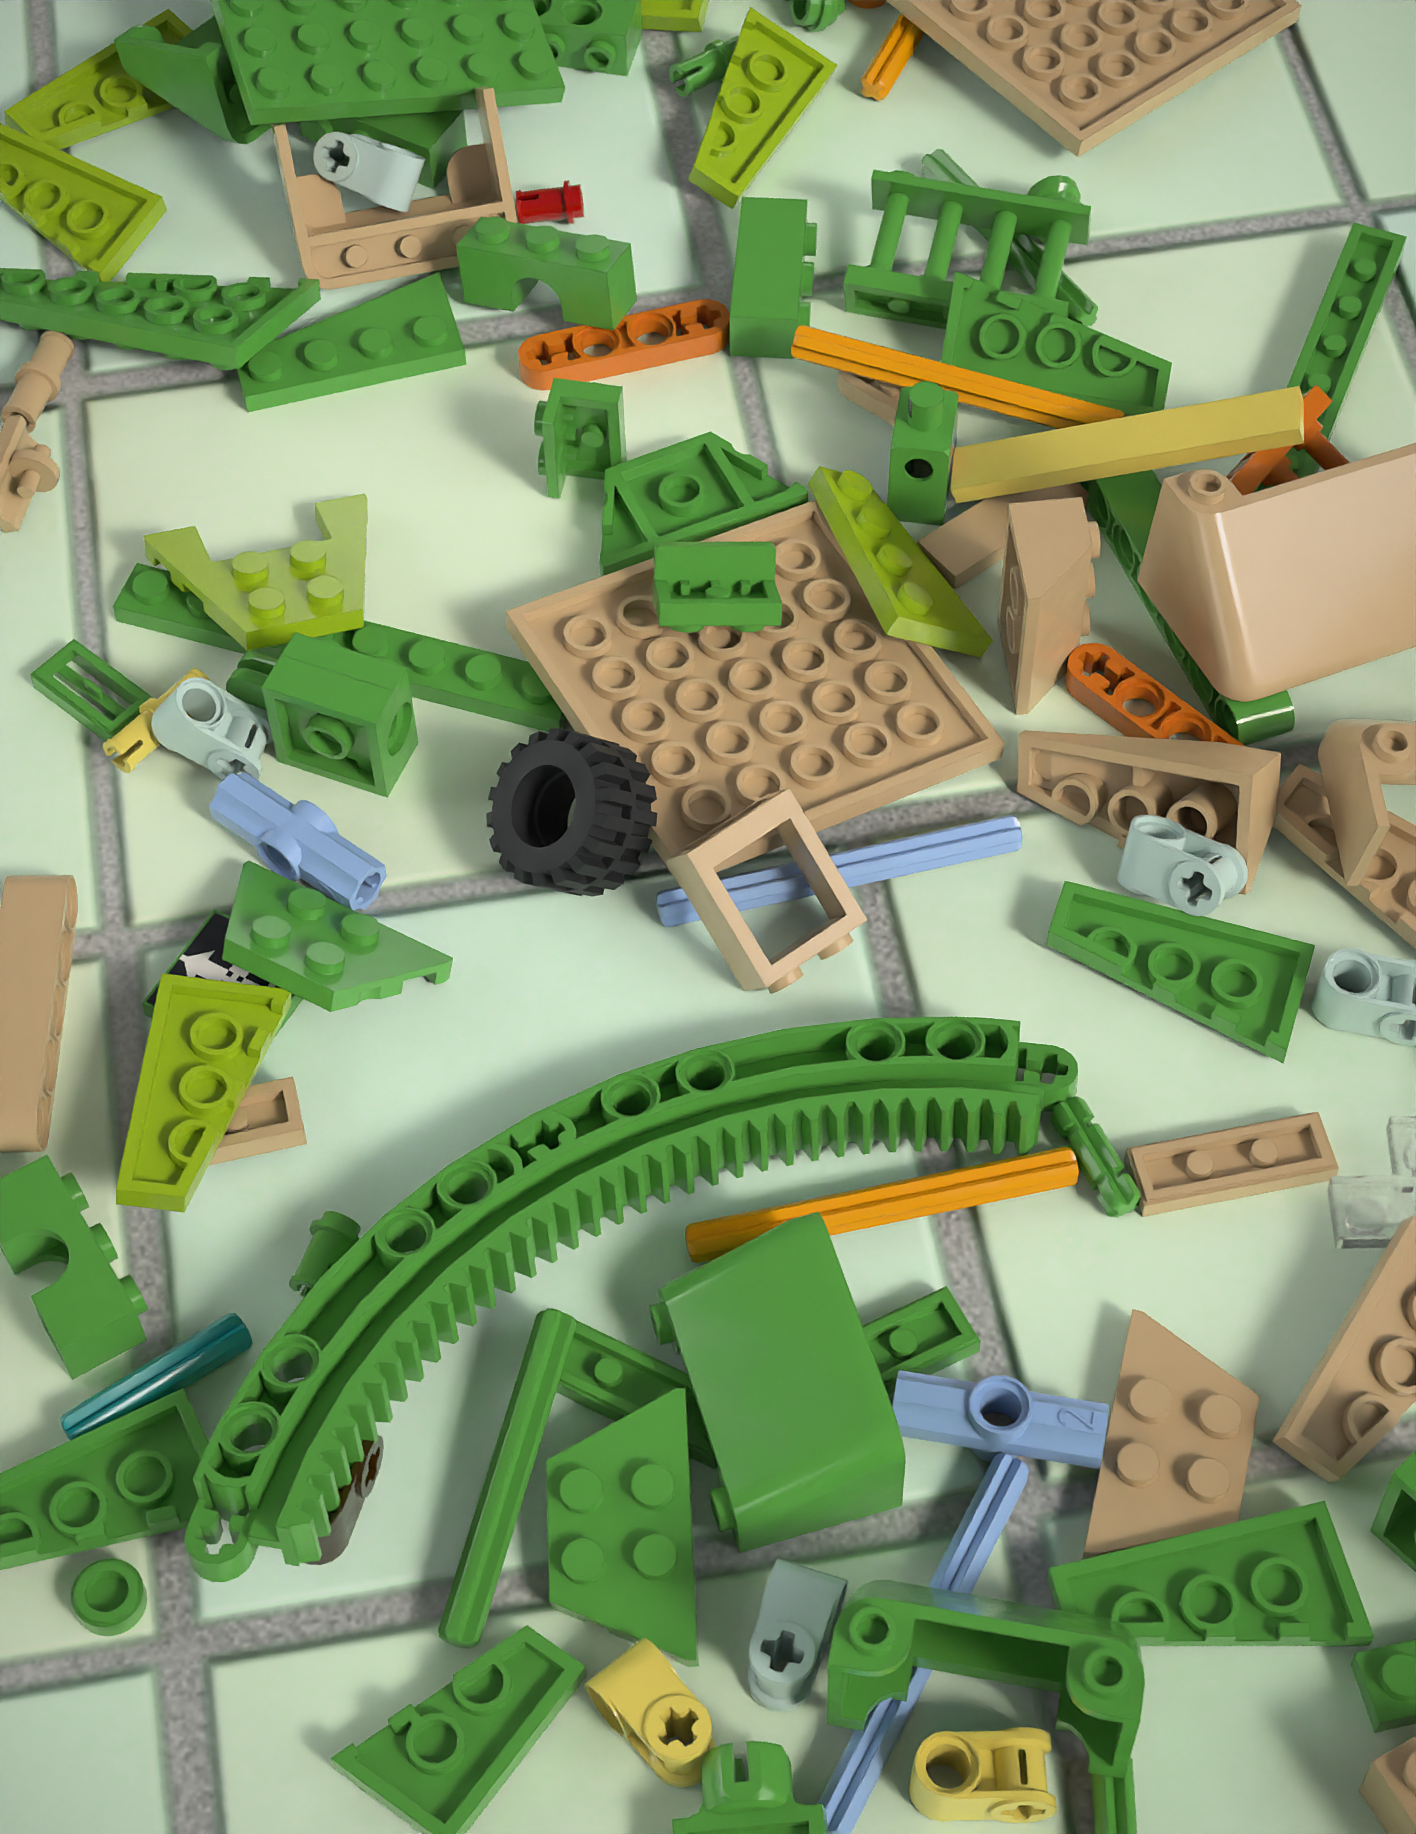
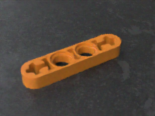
[518,299,730,391]
[1065,643,1246,747]

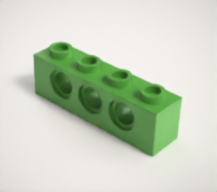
[532,0,642,77]

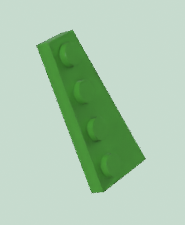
[941,271,1172,416]
[236,272,466,412]
[1047,881,1315,1064]
[0,1388,222,1570]
[1046,1500,1374,1646]

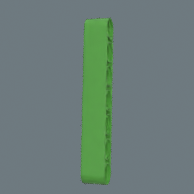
[1078,470,1295,746]

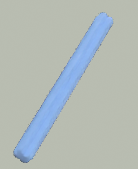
[656,815,1023,927]
[818,1453,1029,1834]

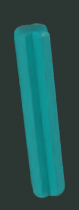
[60,1313,253,1441]

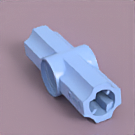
[209,771,387,911]
[892,1370,1109,1469]

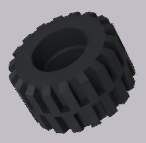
[486,728,658,897]

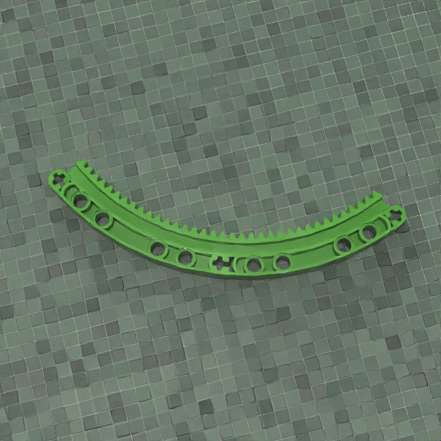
[184,1016,1078,1582]

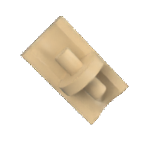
[0,415,60,533]

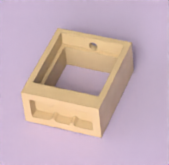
[666,788,867,994]

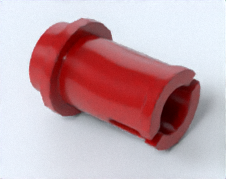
[515,180,585,224]

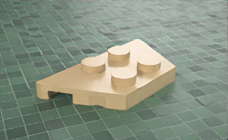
[1082,1309,1260,1560]

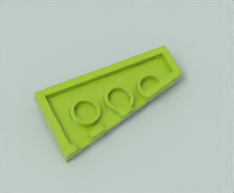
[688,7,837,210]

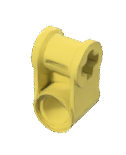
[585,1638,715,1788]
[908,1727,1057,1823]

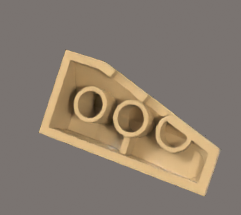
[1017,730,1281,895]

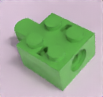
[226,632,419,798]

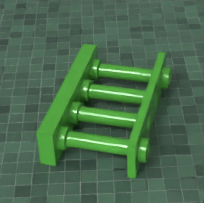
[843,169,1092,330]

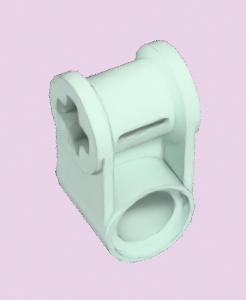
[313,131,425,212]
[151,677,273,780]
[1117,815,1248,916]
[1312,948,1416,1046]
[748,1558,848,1712]

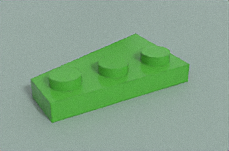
[330,1625,587,1834]

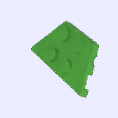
[599,431,808,577]
[222,860,453,1012]
[546,1388,699,1667]

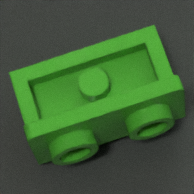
[534,378,627,499]
[653,542,782,633]

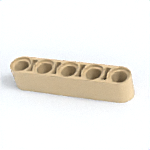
[0,875,78,1153]

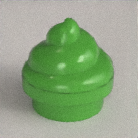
[791,0,846,32]

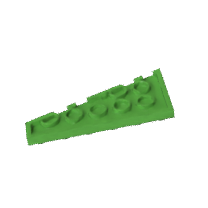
[0,268,321,370]

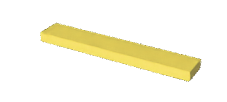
[951,386,1304,503]

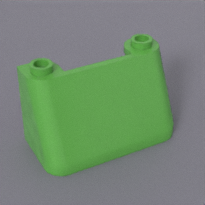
[114,15,274,144]
[649,1212,906,1553]
[827,1580,1145,1779]

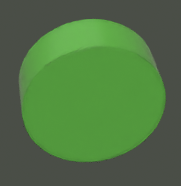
[71,1558,147,1636]

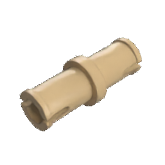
[1,331,75,433]

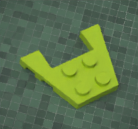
[143,493,368,651]

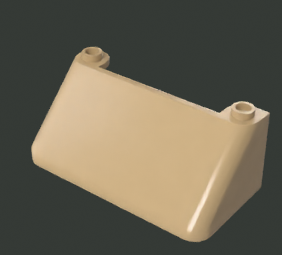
[1137,443,1416,702]

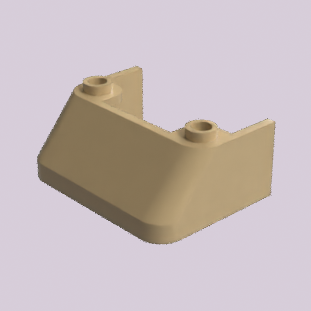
[271,86,518,290]
[1318,719,1416,886]

